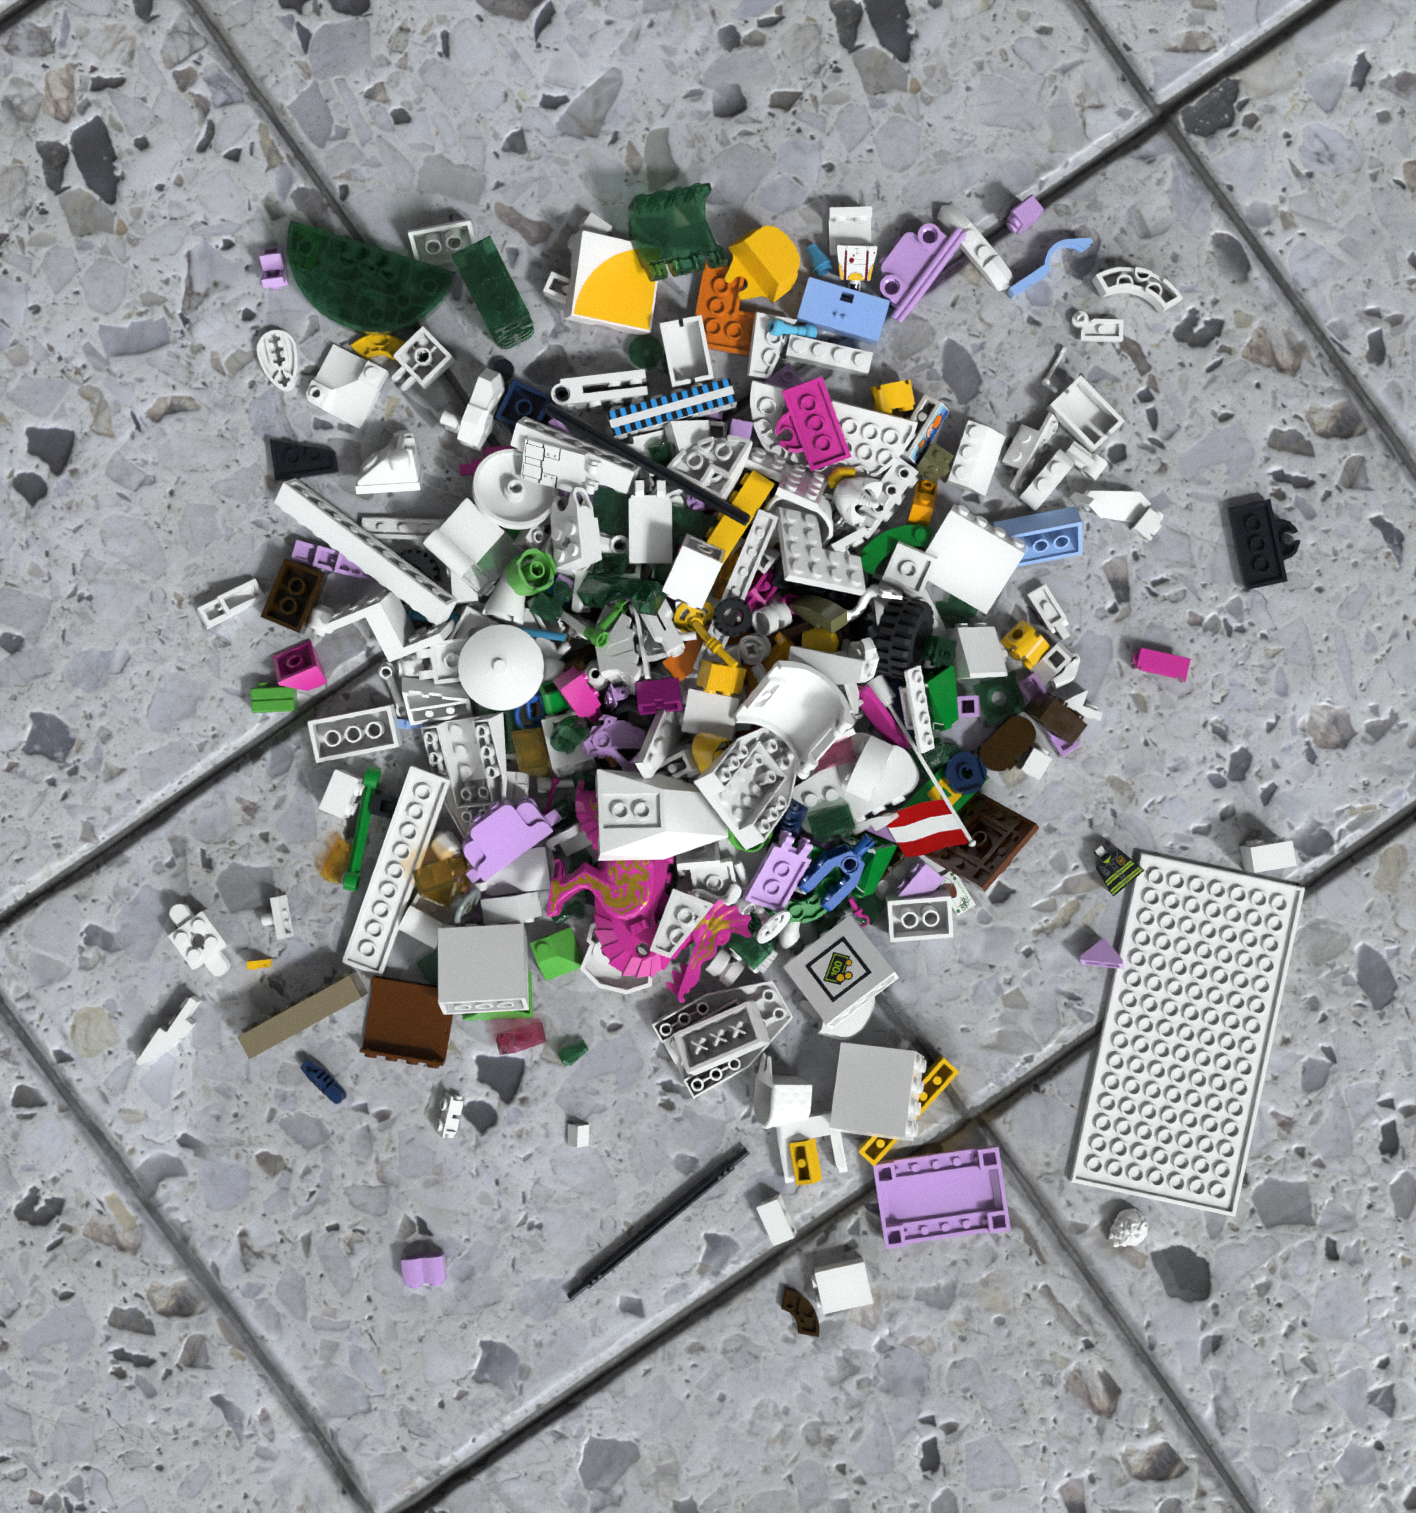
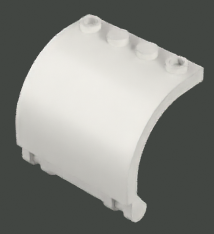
[732,660,855,779]

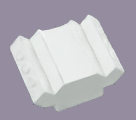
[595,613,641,696]

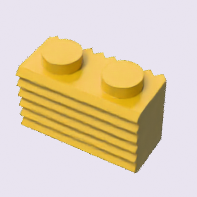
[696,660,747,697]
[788,1138,822,1186]

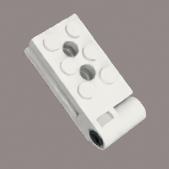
[551,369,649,411]

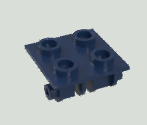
[774,798,808,844]

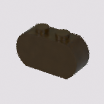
[977,716,1036,772]

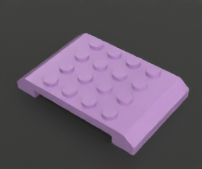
[873,1145,1011,1249]

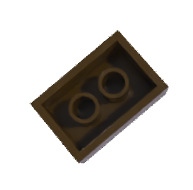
[260,558,328,634]
[1023,691,1088,745]

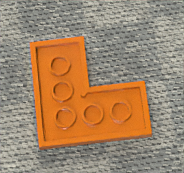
[695,262,755,357]

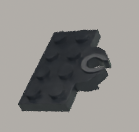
[1227,499,1300,591]

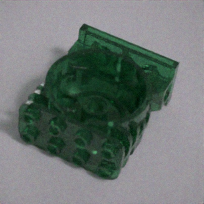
[451,236,534,350]

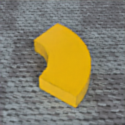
[350,334,405,362]

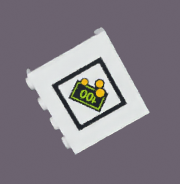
[783,915,899,1030]

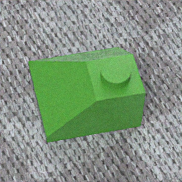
[530,927,583,981]

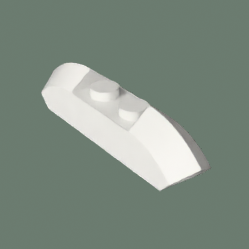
[937,205,1014,291]

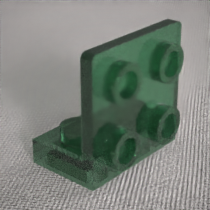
[726,912,779,970]

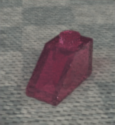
[495,1022,547,1055]

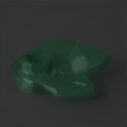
[936,594,978,628]

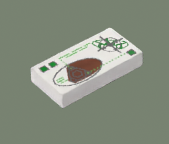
[939,871,976,916]

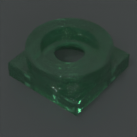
[972,671,1026,725]

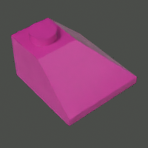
[272,640,327,691]

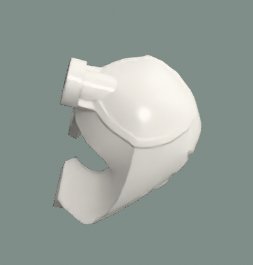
[834,477,891,529]

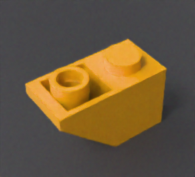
[907,479,938,527]

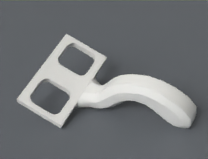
[840,585,903,622]
[684,883,742,906]

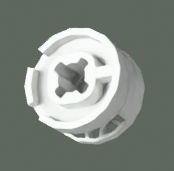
[737,633,771,665]

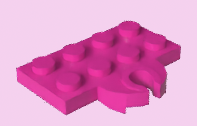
[775,376,852,471]

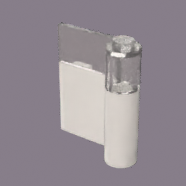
[423,498,524,597]

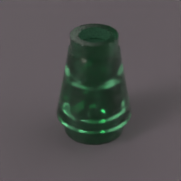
[557,1040,589,1067]

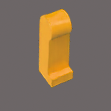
[745,632,796,690]

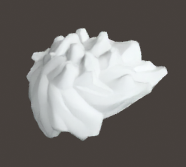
[1108,1208,1149,1247]

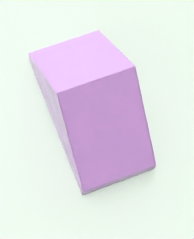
[1080,938,1125,969]

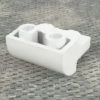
[399,890,456,949]

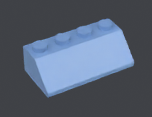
[993,506,1083,567]

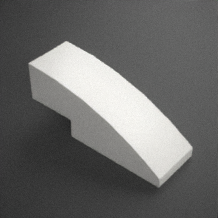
[197,579,265,629]

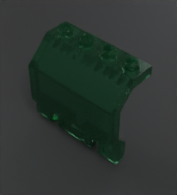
[628,183,728,282]

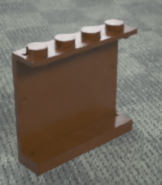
[359,975,453,1069]

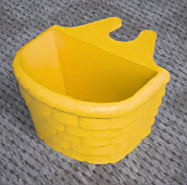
[725,225,800,303]

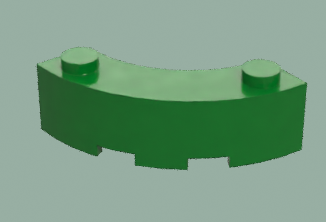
[859,525,934,576]

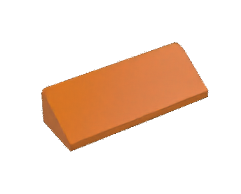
[662,623,728,682]

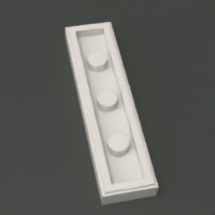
[361,517,446,540]

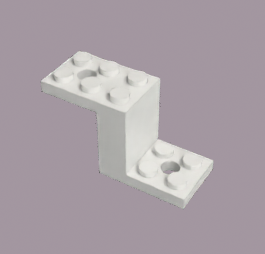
[326,589,456,662]

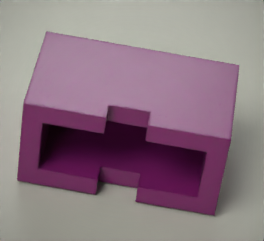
[636,677,683,715]

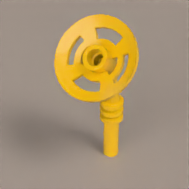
[674,601,738,669]

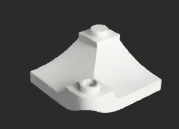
[306,344,389,430]

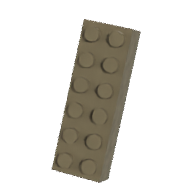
[237,971,368,1059]

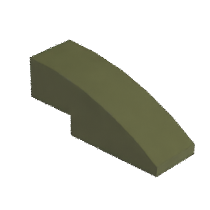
[789,595,848,634]

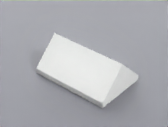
[408,219,479,269]

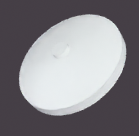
[472,449,558,530]
[458,625,545,711]

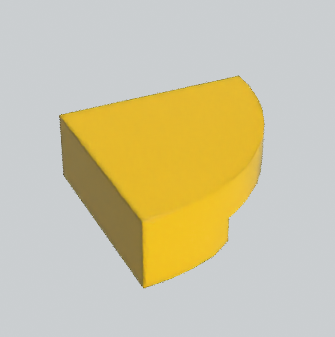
[246,958,272,970]

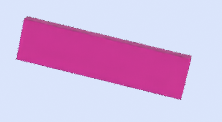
[857,686,910,749]

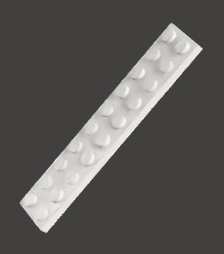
[342,765,451,977]

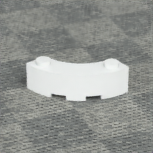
[1092,267,1183,314]

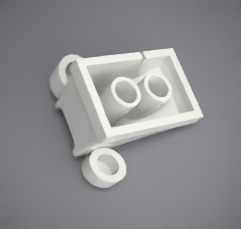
[355,430,424,494]

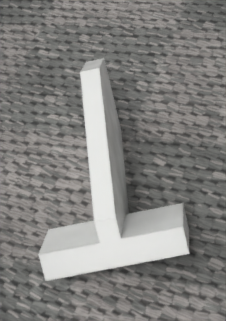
[1070,490,1151,523]

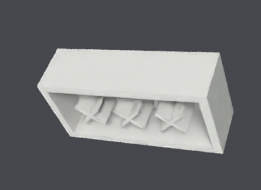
[673,1001,771,1075]

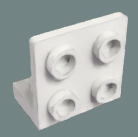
[828,206,872,256]

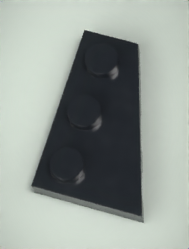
[270,439,339,482]

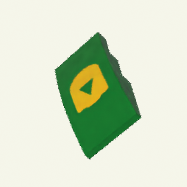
[900,748,990,813]

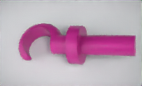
[848,897,870,927]

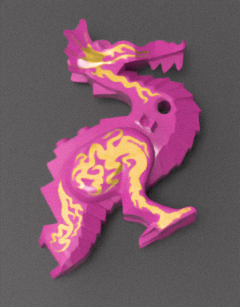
[547,780,752,1003]

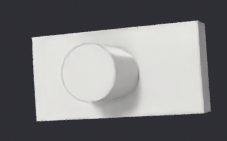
[261,895,294,940]

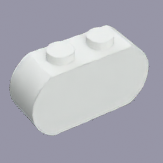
[1019,449,1076,511]

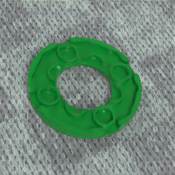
[764,842,841,923]

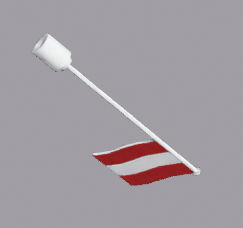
[865,675,976,857]

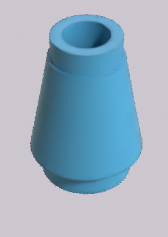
[805,243,832,277]

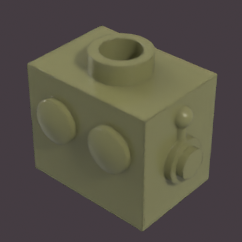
[916,442,954,484]

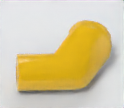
[827,467,856,489]

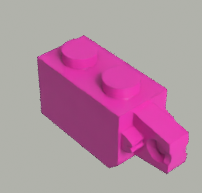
[739,568,778,617]
[553,666,603,723]

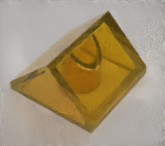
[511,727,552,777]

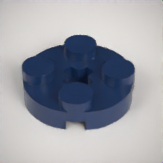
[944,752,987,795]

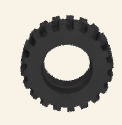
[874,597,934,680]

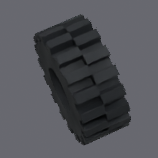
[396,548,441,586]

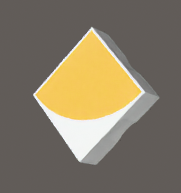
[563,230,662,336]

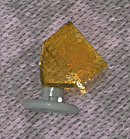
[412,858,481,927]

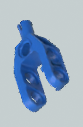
[797,833,875,911]

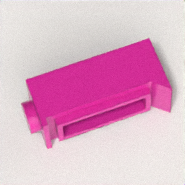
[1131,648,1191,683]

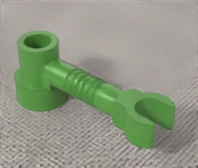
[583,598,630,648]

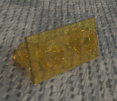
[319,838,352,885]

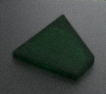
[592,553,629,575]

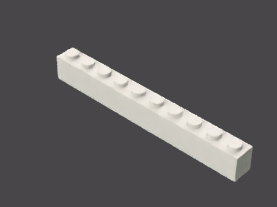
[274,478,458,625]

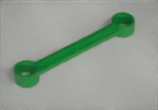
[343,766,381,892]

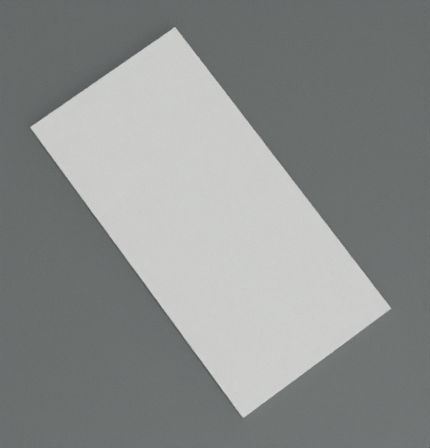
[1069,852,1305,1217]

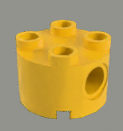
[870,379,915,414]
[1000,620,1051,671]

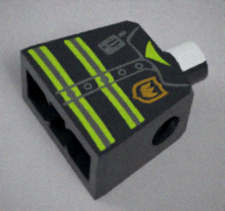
[1094,844,1145,897]

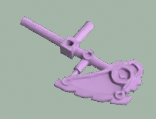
[582,714,647,773]

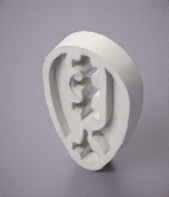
[257,330,300,392]

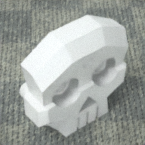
[440,368,505,452]
[580,922,653,994]

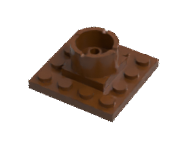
[925,791,1039,892]

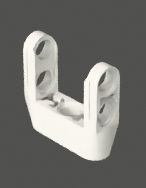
[776,1110,848,1183]

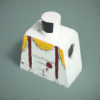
[836,243,877,292]

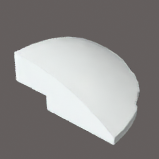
[667,435,753,502]

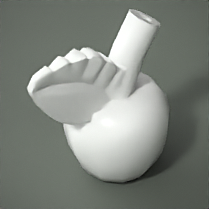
[535,638,571,682]

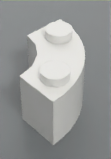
[845,736,894,802]

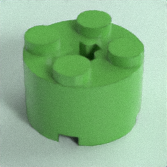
[505,548,556,596]

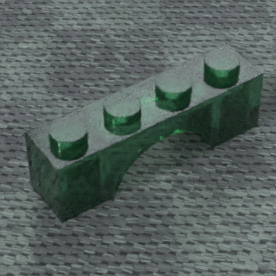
[577,573,667,616]

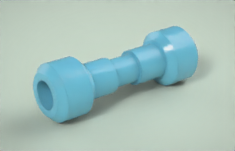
[768,318,817,339]

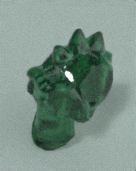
[905,737,957,778]

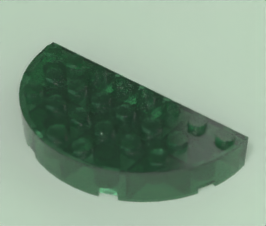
[287,220,456,336]

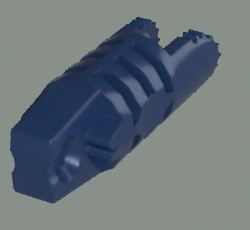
[300,1057,347,1104]

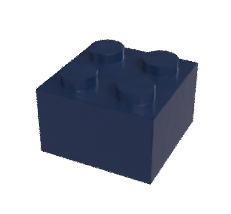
[495,379,553,428]

